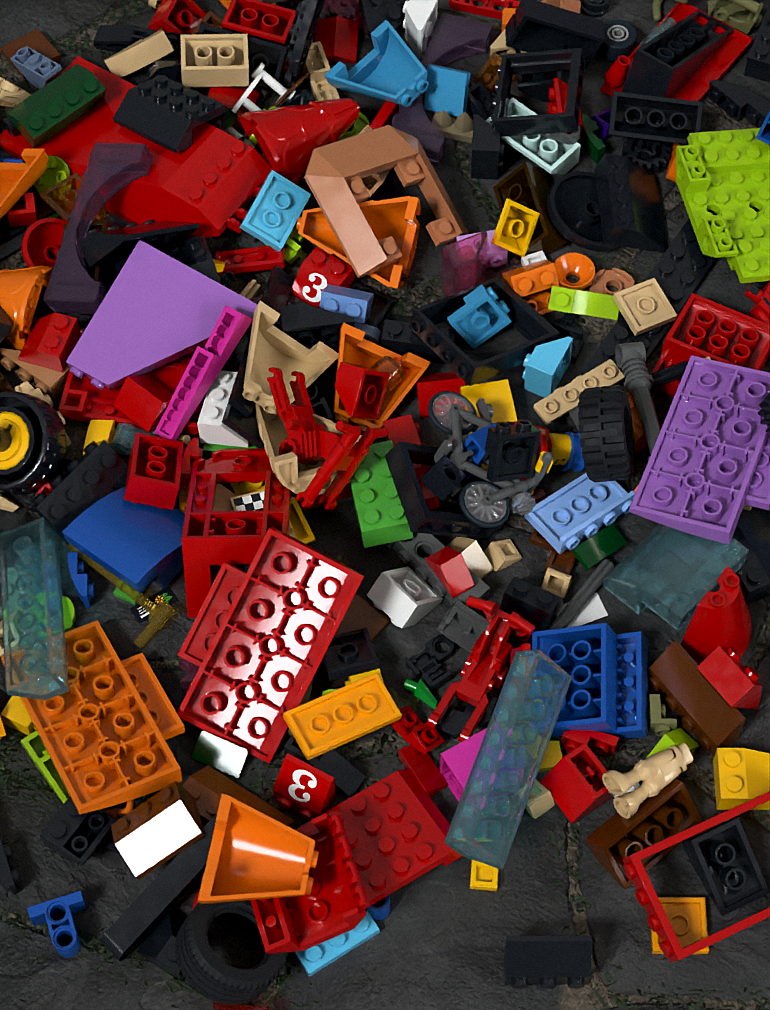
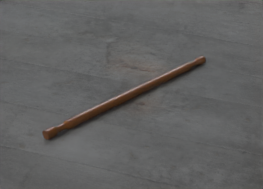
[239,71,310,142]

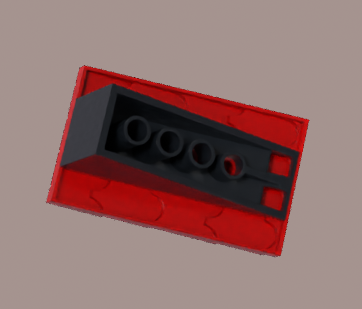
[600,2,753,102]

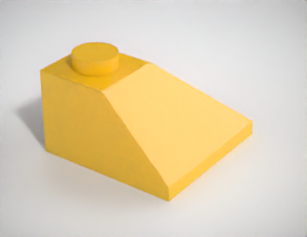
[491,198,540,257]

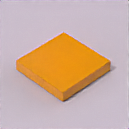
[651,897,709,954]

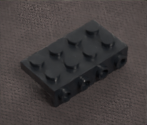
[30,440,128,548]

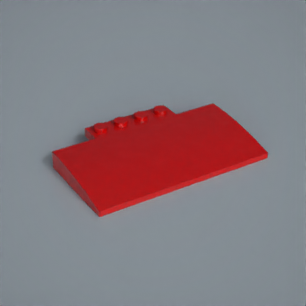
[177,527,364,764]

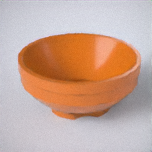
[554,253,595,290]

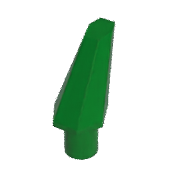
[404,678,438,710]

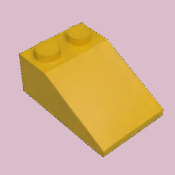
[713,748,770,810]

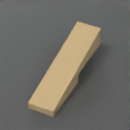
[305,41,340,101]

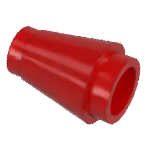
[605,55,630,88]

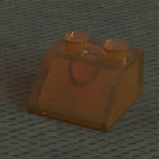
[39,173,106,224]

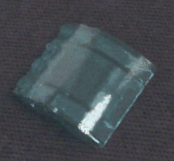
[601,524,749,631]

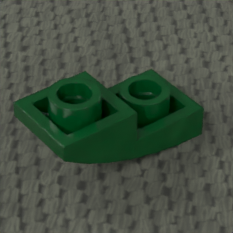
[582,113,605,164]
[572,524,627,571]

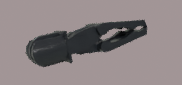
[93,25,184,55]

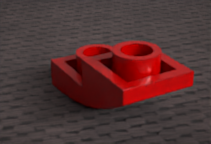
[179,437,203,490]
[390,705,445,754]
[560,730,619,756]

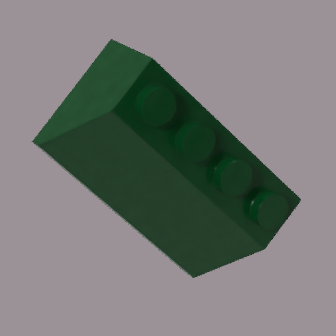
[6,64,106,149]

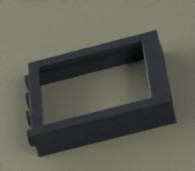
[409,276,560,386]

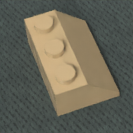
[181,34,249,87]

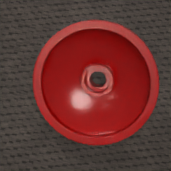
[21,218,70,284]

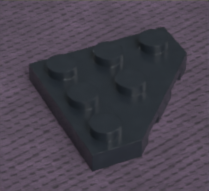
[358,0,409,39]

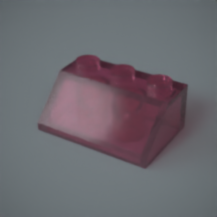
[442,231,488,296]

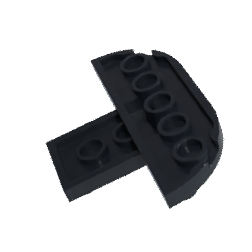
[284,0,325,90]

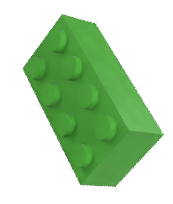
[349,440,413,548]

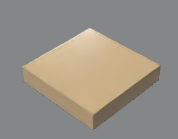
[612,278,678,336]

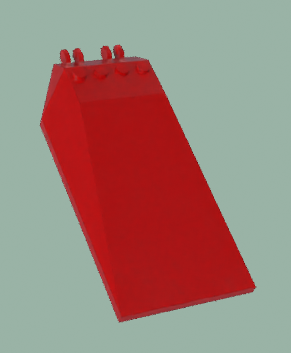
[0,56,273,242]

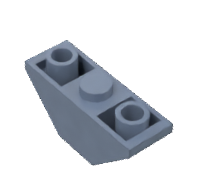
[10,46,62,89]

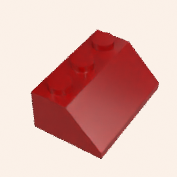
[221,0,297,45]

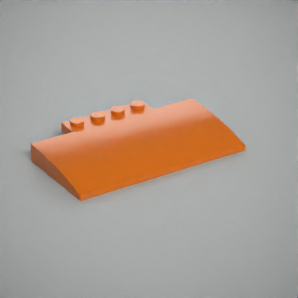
[1,620,185,815]

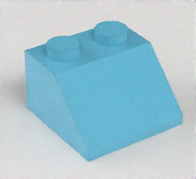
[522,336,573,398]

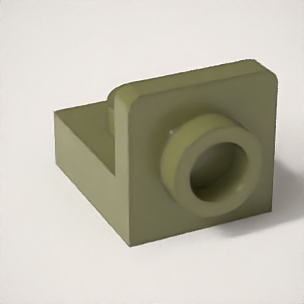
[648,694,677,736]

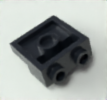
[485,420,541,483]

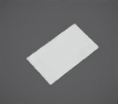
[557,592,608,628]

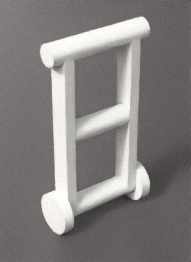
[215,62,296,148]

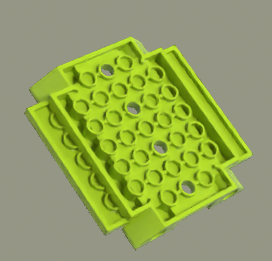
[676,128,770,283]

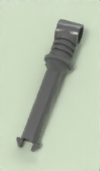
[615,342,661,461]

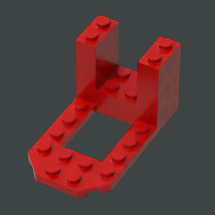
[181,448,291,618]

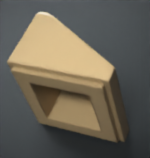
[484,539,522,571]
[515,779,555,819]

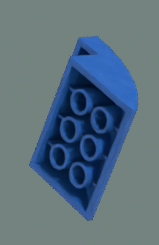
[62,487,185,594]
[530,623,648,739]

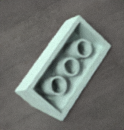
[486,97,581,175]

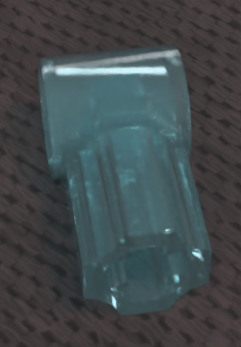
[110,423,160,455]

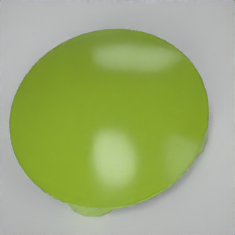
[33,155,71,201]

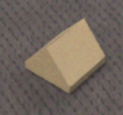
[541,567,572,598]

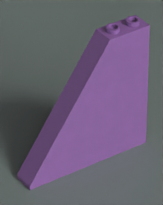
[66,240,257,390]

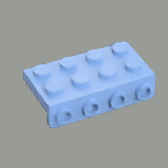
[524,473,636,554]

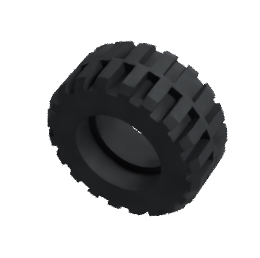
[578,385,635,483]

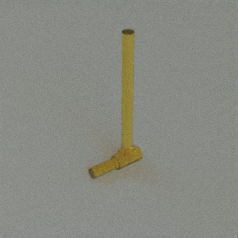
[68,544,176,649]

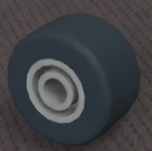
[598,19,637,62]

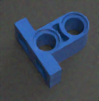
[27,890,87,958]

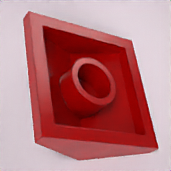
[314,16,359,63]

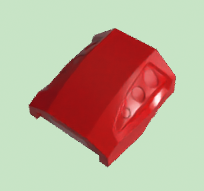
[207,86,260,129]

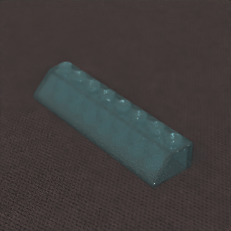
[0,517,69,700]
[444,649,572,869]

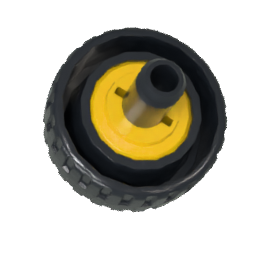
[0,391,67,495]

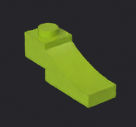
[548,285,619,320]

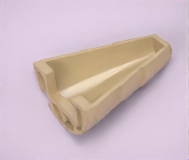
[255,403,362,495]

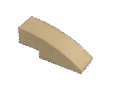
[104,29,174,78]

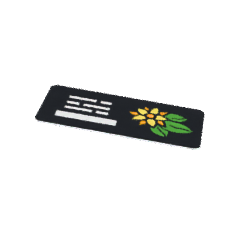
[130,587,178,623]

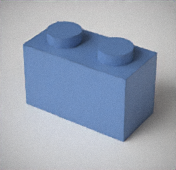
[319,284,374,323]

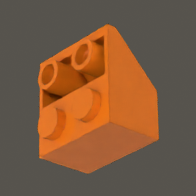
[502,259,559,315]

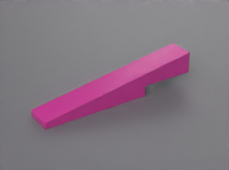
[154,305,253,440]

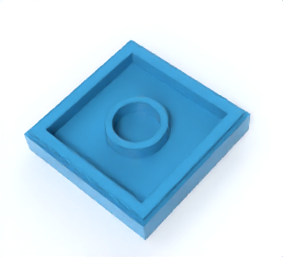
[424,64,470,117]

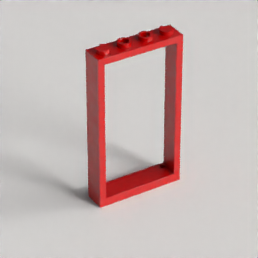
[622,791,770,963]

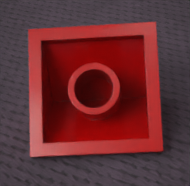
[415,371,466,419]
[113,374,173,434]

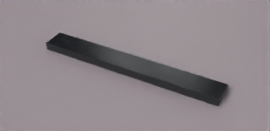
[228,265,294,417]

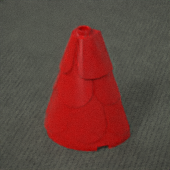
[238,98,360,184]

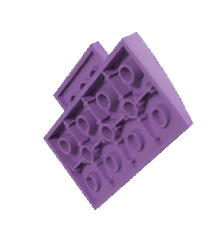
[629,355,770,545]

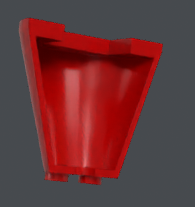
[681,566,752,665]

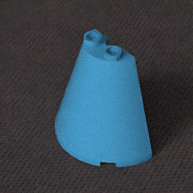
[324,20,429,107]

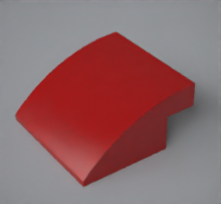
[651,293,770,397]

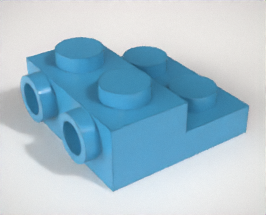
[447,284,512,349]

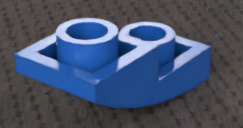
[68,552,95,608]

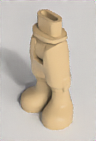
[602,743,693,819]

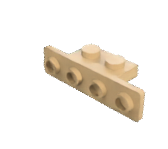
[533,359,624,425]

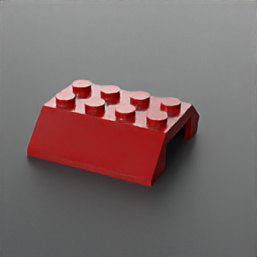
[250,813,369,954]

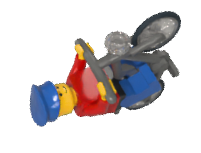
[428,391,584,528]

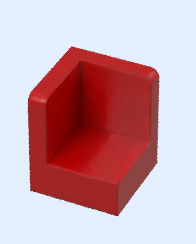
[8,193,37,227]

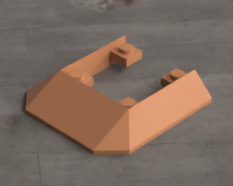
[304,125,469,278]

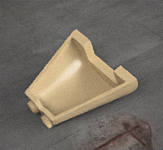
[242,301,338,414]

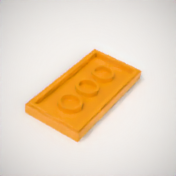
[283,672,402,761]

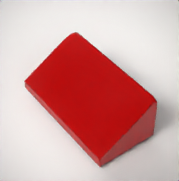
[398,745,448,797]

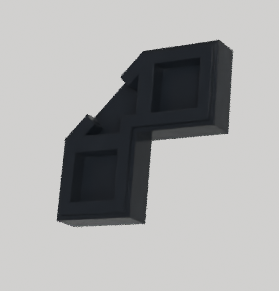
[435,695,497,739]

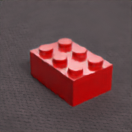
[124,432,184,510]

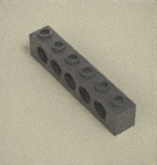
[384,532,490,611]

